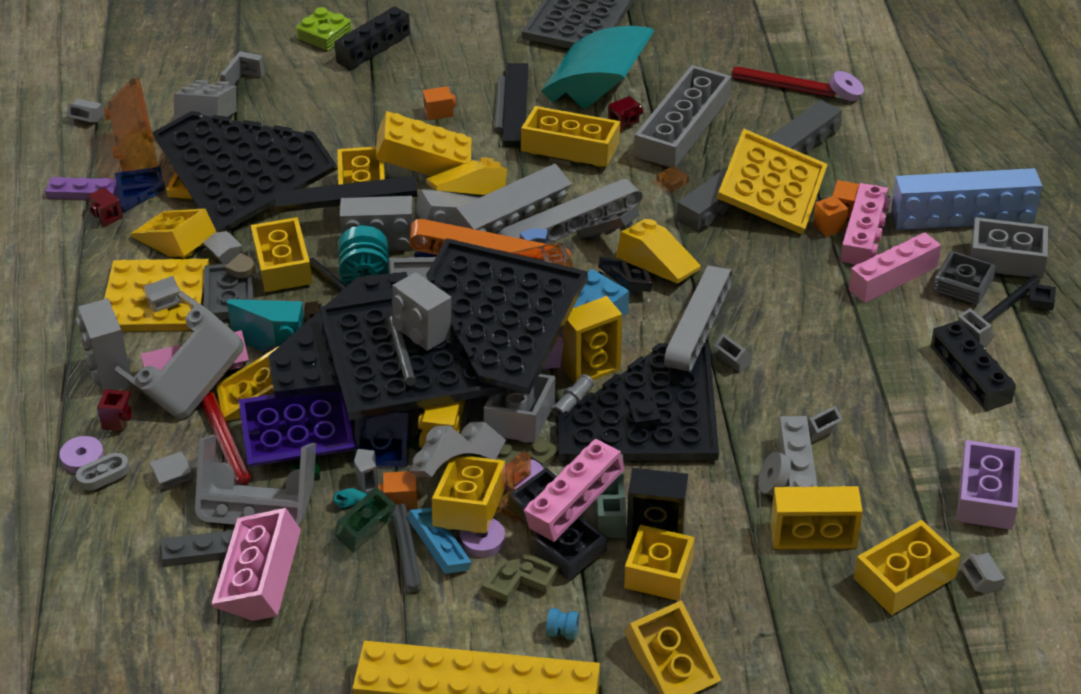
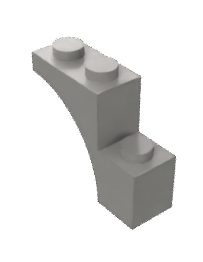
[409,422,506,477]

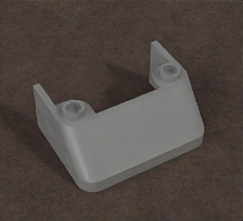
[114,291,244,419]
[195,435,316,526]

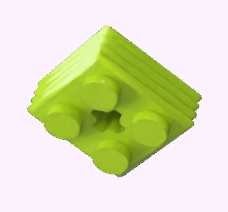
[295,7,352,51]

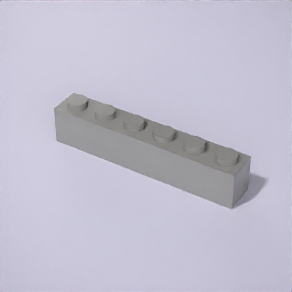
[448,164,572,233]

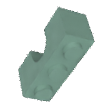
[596,454,626,538]

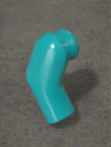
[333,488,375,510]

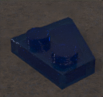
[115,167,164,213]

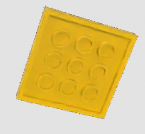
[716,128,828,234]
[104,258,209,332]

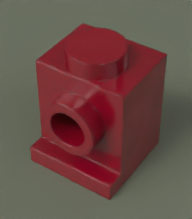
[608,96,643,133]
[88,187,123,227]
[97,389,132,431]

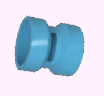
[546,608,580,641]

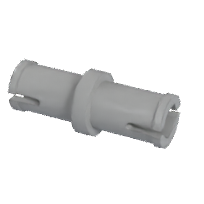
[551,374,594,419]

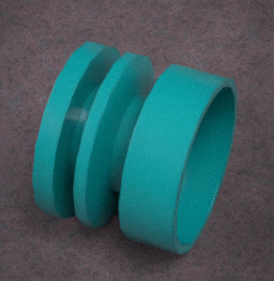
[338,225,389,286]

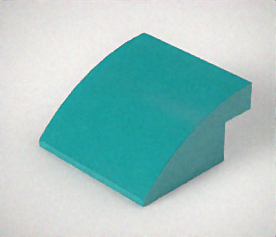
[541,26,654,110]

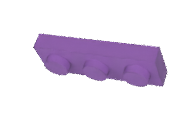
[45,177,119,200]

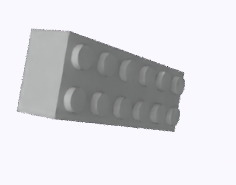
[634,65,731,169]

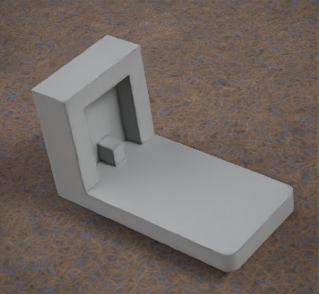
[220,51,265,86]

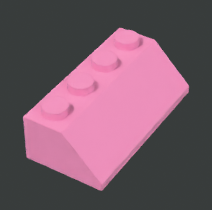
[211,508,301,621]

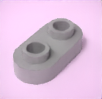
[76,453,130,491]

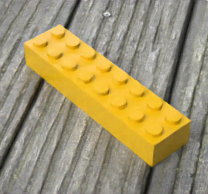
[352,641,600,694]

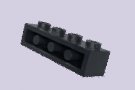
[334,6,411,70]
[930,320,1016,412]

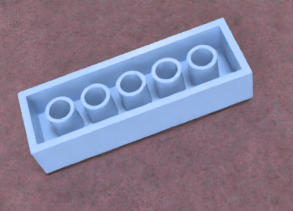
[890,168,1042,230]

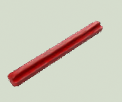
[732,66,836,98]
[201,392,251,485]

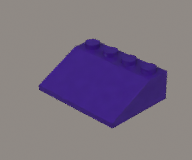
[239,391,355,467]

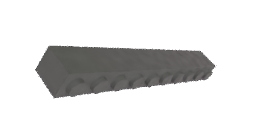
[677,100,842,232]

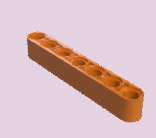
[410,219,572,268]

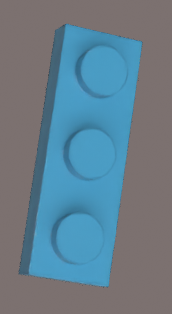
[407,508,472,574]

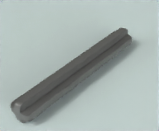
[391,503,422,593]

